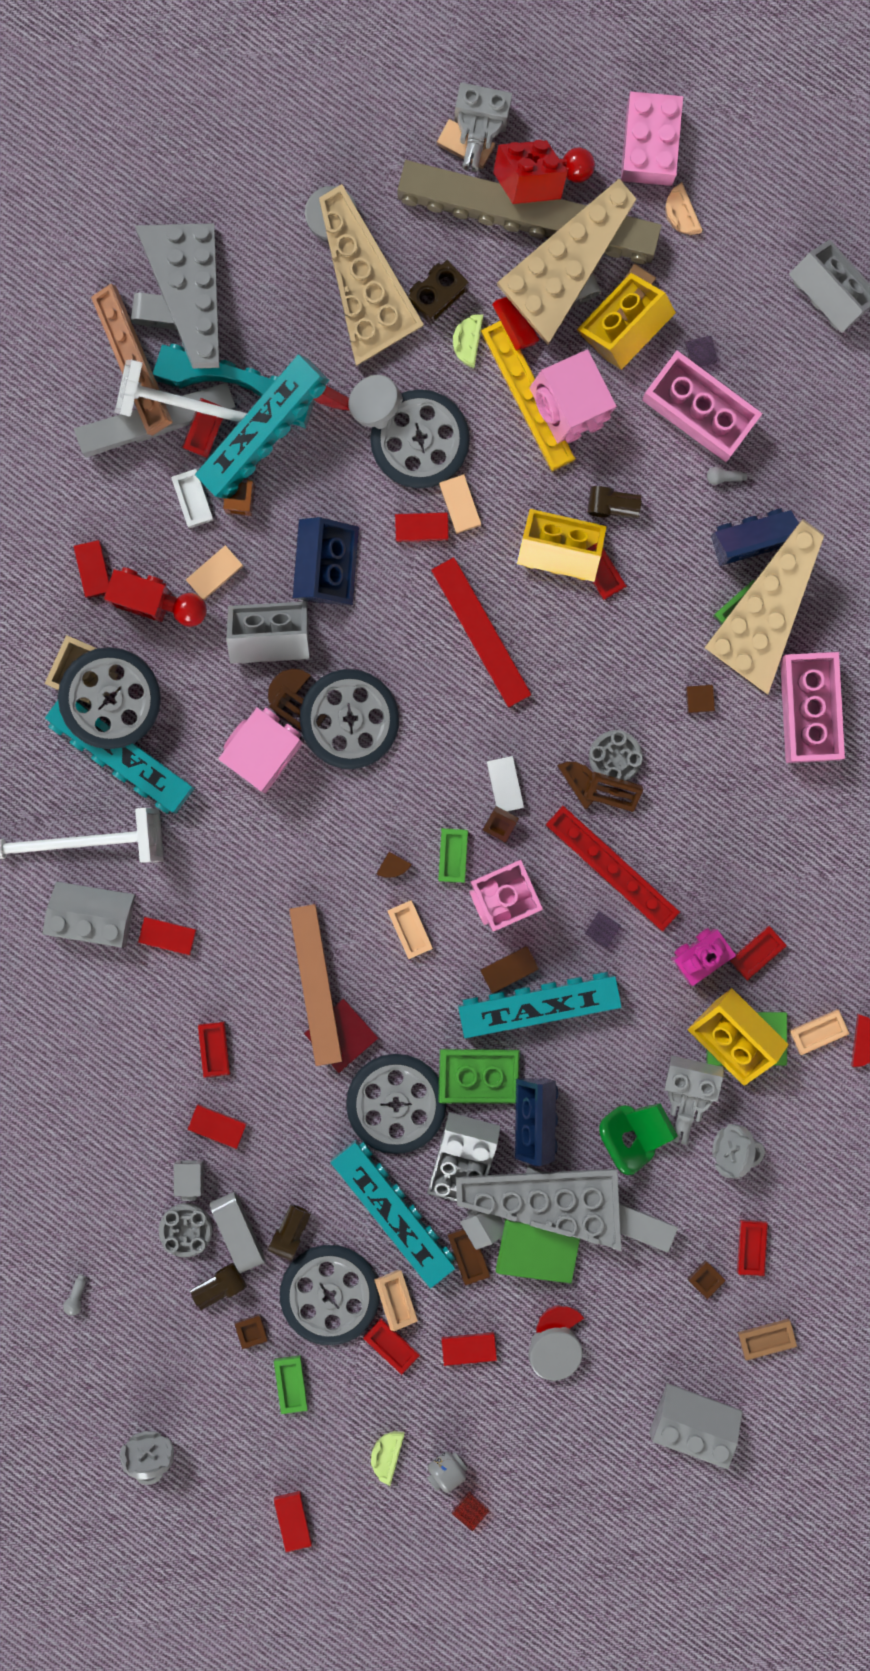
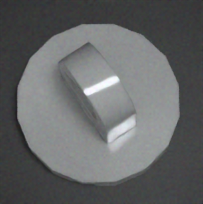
[712,1124,765,1179]
[120,1431,174,1485]

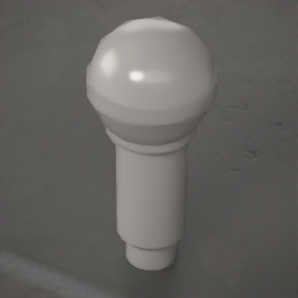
[707,467,747,485]
[63,1274,86,1316]

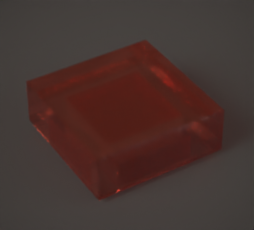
[452,1491,490,1531]

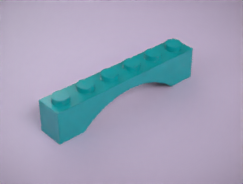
[153,344,315,429]

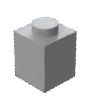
[174,1160,204,1201]
[460,1209,505,1250]

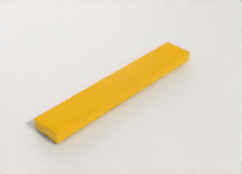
[481,321,575,472]

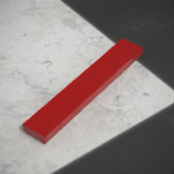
[431,557,531,708]
[545,806,680,932]

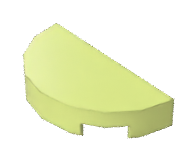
[453,315,483,368]
[371,1431,405,1486]

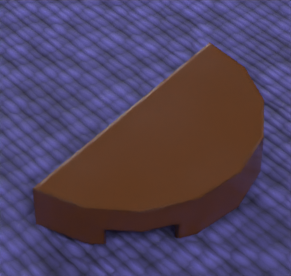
[268,669,311,716]
[557,761,597,810]

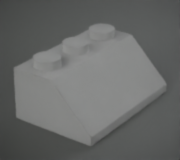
[789,240,870,333]
[226,601,310,664]
[42,882,135,948]
[649,1383,742,1469]

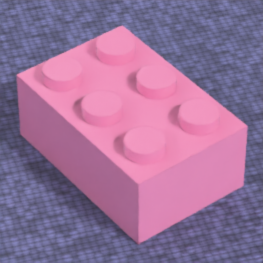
[621,91,683,186]

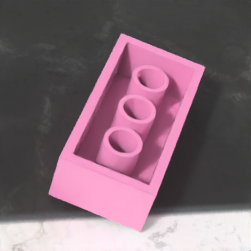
[642,350,763,462]
[780,652,845,763]

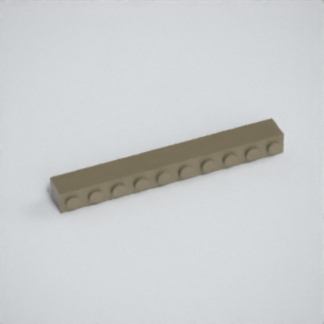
[397,160,662,264]

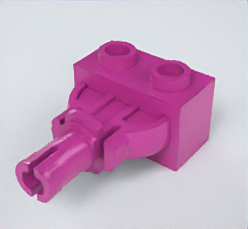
[671,928,736,986]

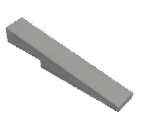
[74,383,236,458]
[526,1166,678,1252]

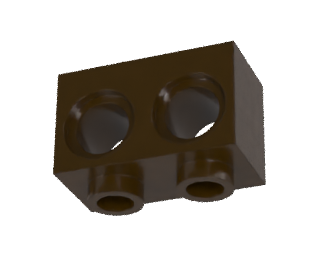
[408,260,469,326]

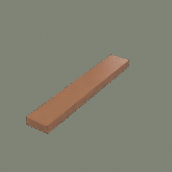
[91,284,173,436]
[289,904,343,1066]

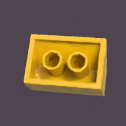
[577,273,676,370]
[517,509,607,582]
[687,988,789,1086]

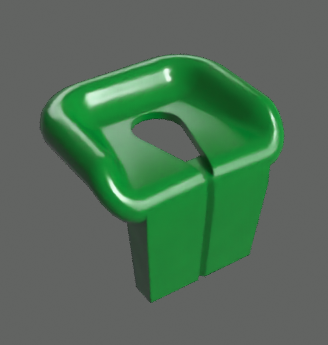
[599,1103,678,1175]

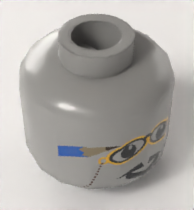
[427,1452,468,1493]

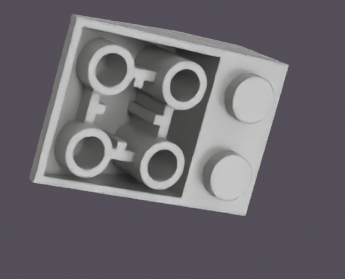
[427,1112,500,1201]

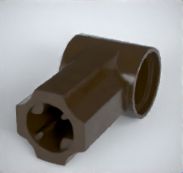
[587,486,642,519]
[267,1204,311,1261]
[190,1262,247,1310]

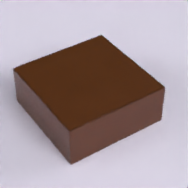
[685,685,715,714]
[483,806,519,843]
[687,1260,726,1300]
[234,1314,268,1349]

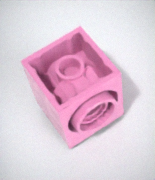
[529,349,617,444]
[218,707,303,794]
[469,860,543,932]

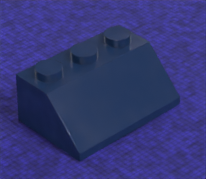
[711,508,799,566]
[293,517,359,605]
[515,1078,558,1166]

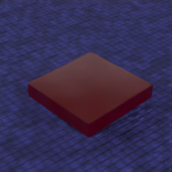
[304,998,379,1073]

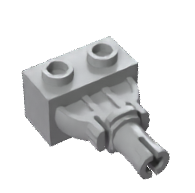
[454,82,512,172]
[665,1055,723,1144]

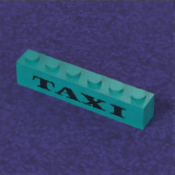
[195,354,330,499]
[45,700,195,814]
[458,971,622,1039]
[330,1139,456,1289]

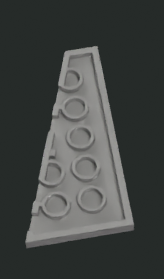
[135,223,220,369]
[456,1168,621,1251]

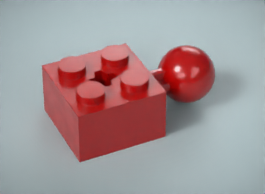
[493,140,595,204]
[104,567,207,627]

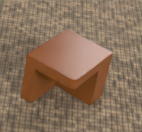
[223,480,255,516]

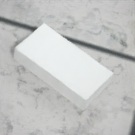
[171,469,214,529]
[487,756,524,811]

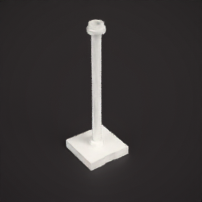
[114,360,247,422]
[0,808,164,863]

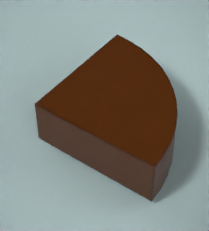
[376,852,412,878]

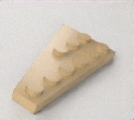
[497,179,636,346]
[319,184,424,367]
[705,519,824,694]

